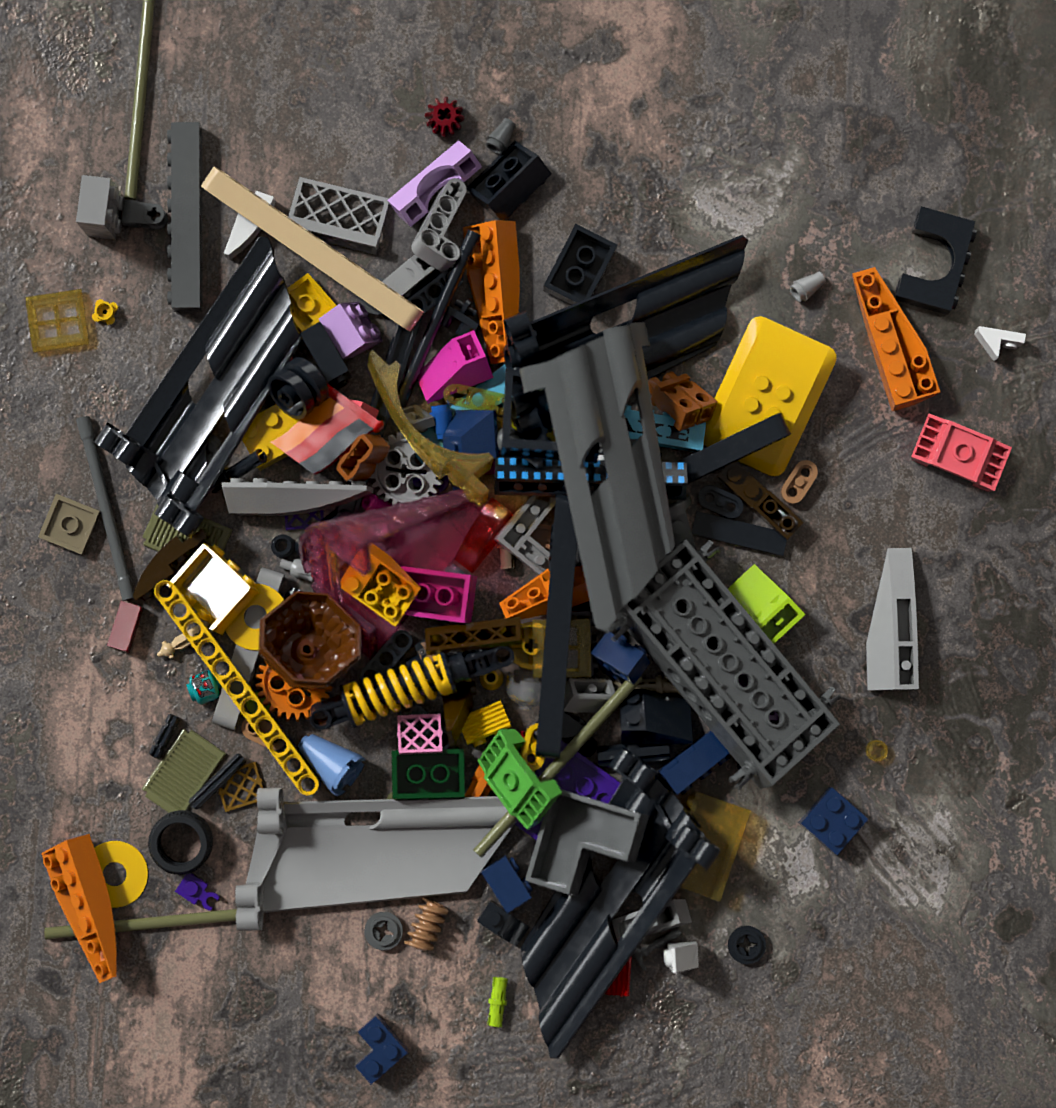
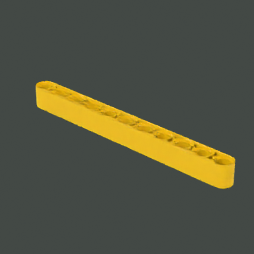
[154,580,319,795]

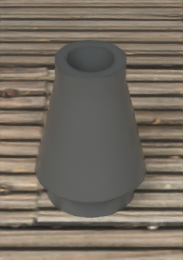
[486,118,516,154]

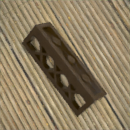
[425,617,524,656]

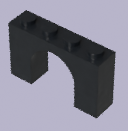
[894,206,977,315]

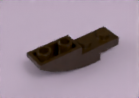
[717,461,804,540]
[133,529,210,601]

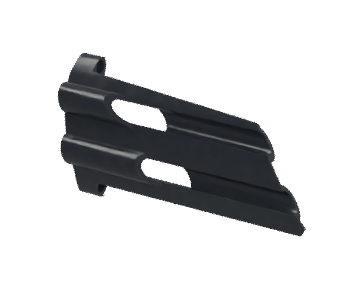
[503,235,749,441]
[94,237,302,538]
[521,747,721,1059]

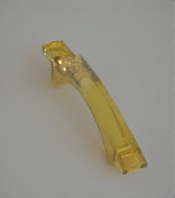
[367,350,494,507]

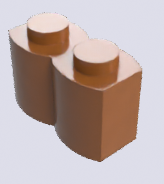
[337,434,390,482]

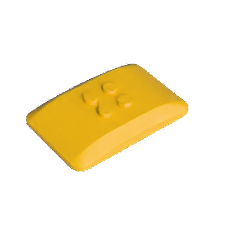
[703,316,837,476]

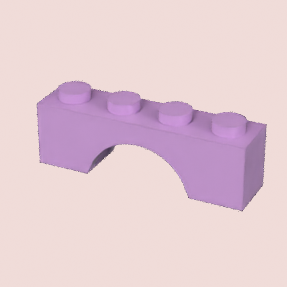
[387,141,482,227]

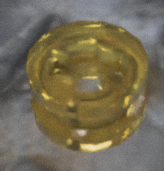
[865,740,888,761]

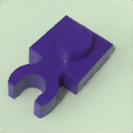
[175,873,220,911]

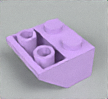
[319,302,382,359]

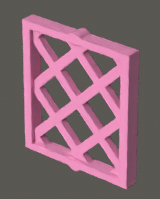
[397,714,443,754]

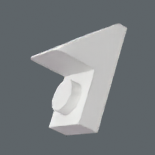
[974,326,1026,361]

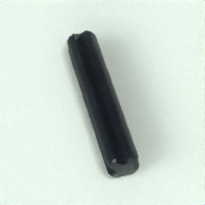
[189,753,246,810]

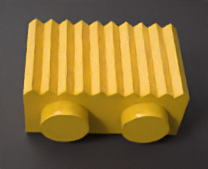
[462,700,512,747]

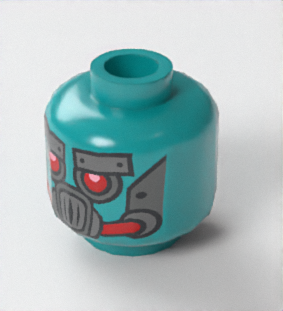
[186,670,222,705]

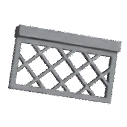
[288,177,390,255]

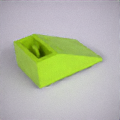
[728,564,806,644]

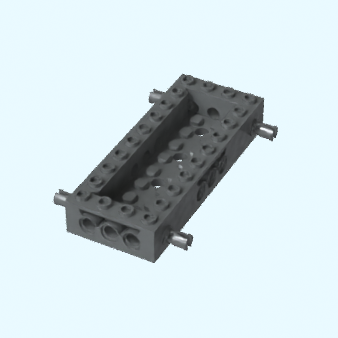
[605,540,841,790]

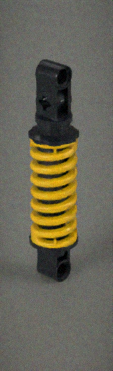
[310,645,515,730]

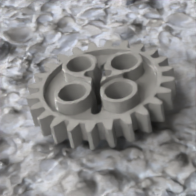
[370,431,445,509]

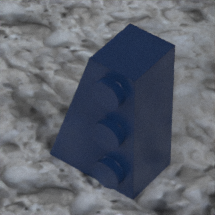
[657,730,731,795]

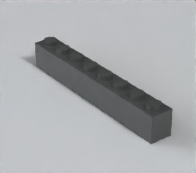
[167,122,203,312]

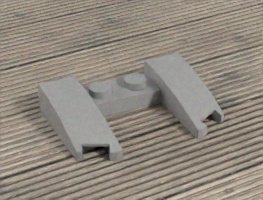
[493,496,556,575]

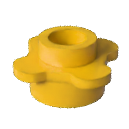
[92,299,118,325]

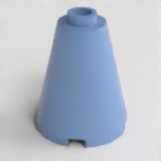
[298,734,365,796]

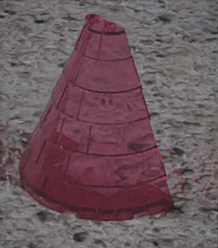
[299,482,489,660]

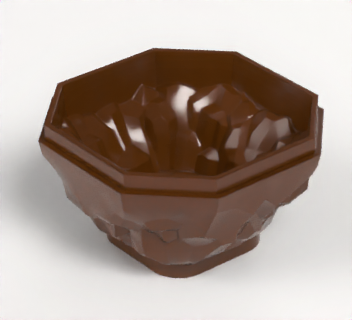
[259,591,361,690]

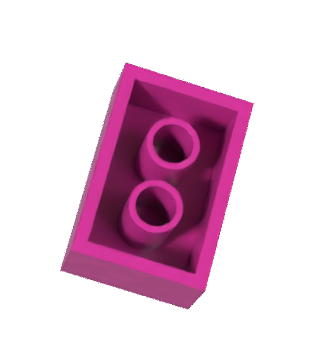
[401,566,477,623]

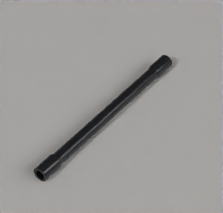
[394,229,481,408]

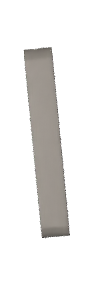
[212,567,285,730]

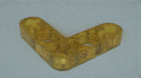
[444,384,512,461]

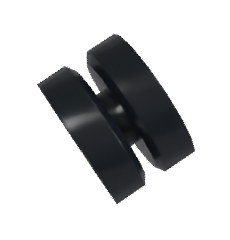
[268,357,329,420]

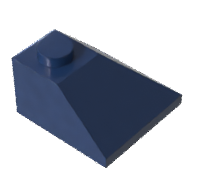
[443,410,499,460]

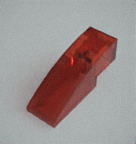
[454,497,513,574]

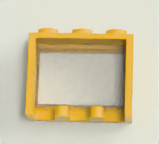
[167,543,260,635]

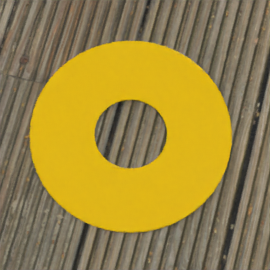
[223,584,284,650]
[95,841,148,908]

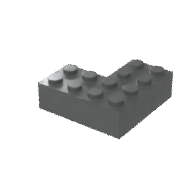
[525,789,649,895]

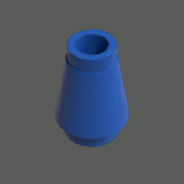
[429,404,453,439]

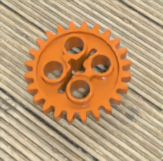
[256,652,332,722]

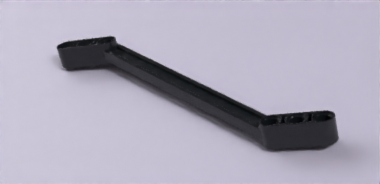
[294,265,464,561]

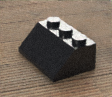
[466,141,552,221]

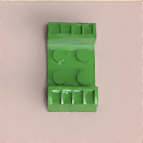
[477,729,562,830]

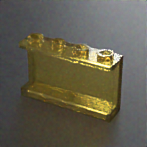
[681,791,751,902]

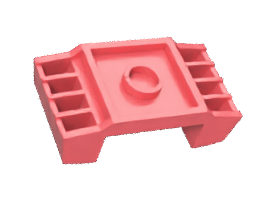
[911,414,1012,492]

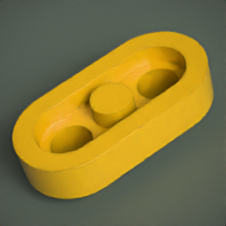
[520,723,545,771]

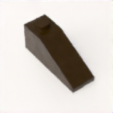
[442,681,477,746]

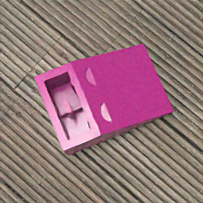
[417,330,494,404]

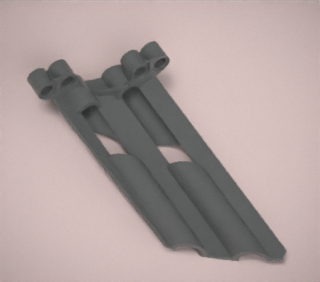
[519,322,675,631]

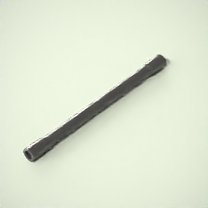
[76,416,135,601]

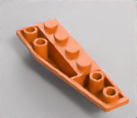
[463,220,520,364]
[852,267,940,412]
[499,566,590,619]
[41,834,117,983]

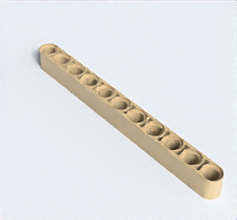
[201,166,424,332]

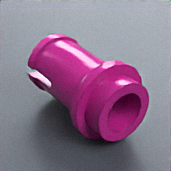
[362,494,393,516]

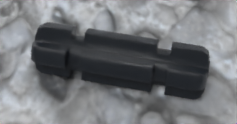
[149,714,180,759]

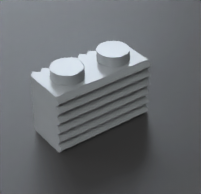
[563,677,615,713]

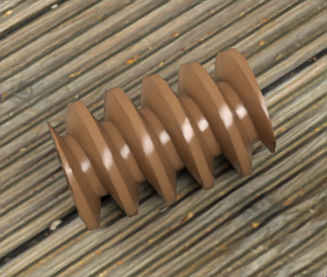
[404,897,449,951]

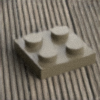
[38,494,101,555]

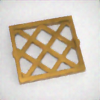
[214,762,263,812]

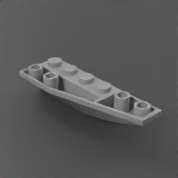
[222,478,373,516]
[866,548,919,691]

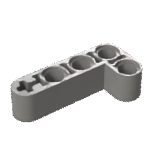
[411,178,466,271]

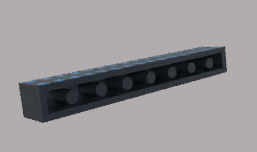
[494,458,688,500]

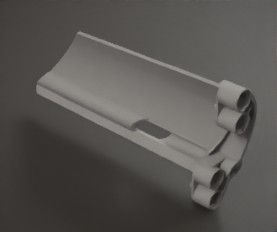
[235,788,518,931]

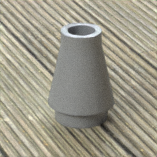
[790,272,826,302]

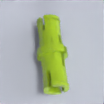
[487,977,508,1027]

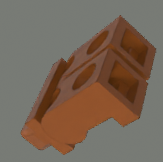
[648,371,718,431]

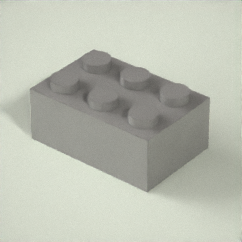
[76,175,125,240]

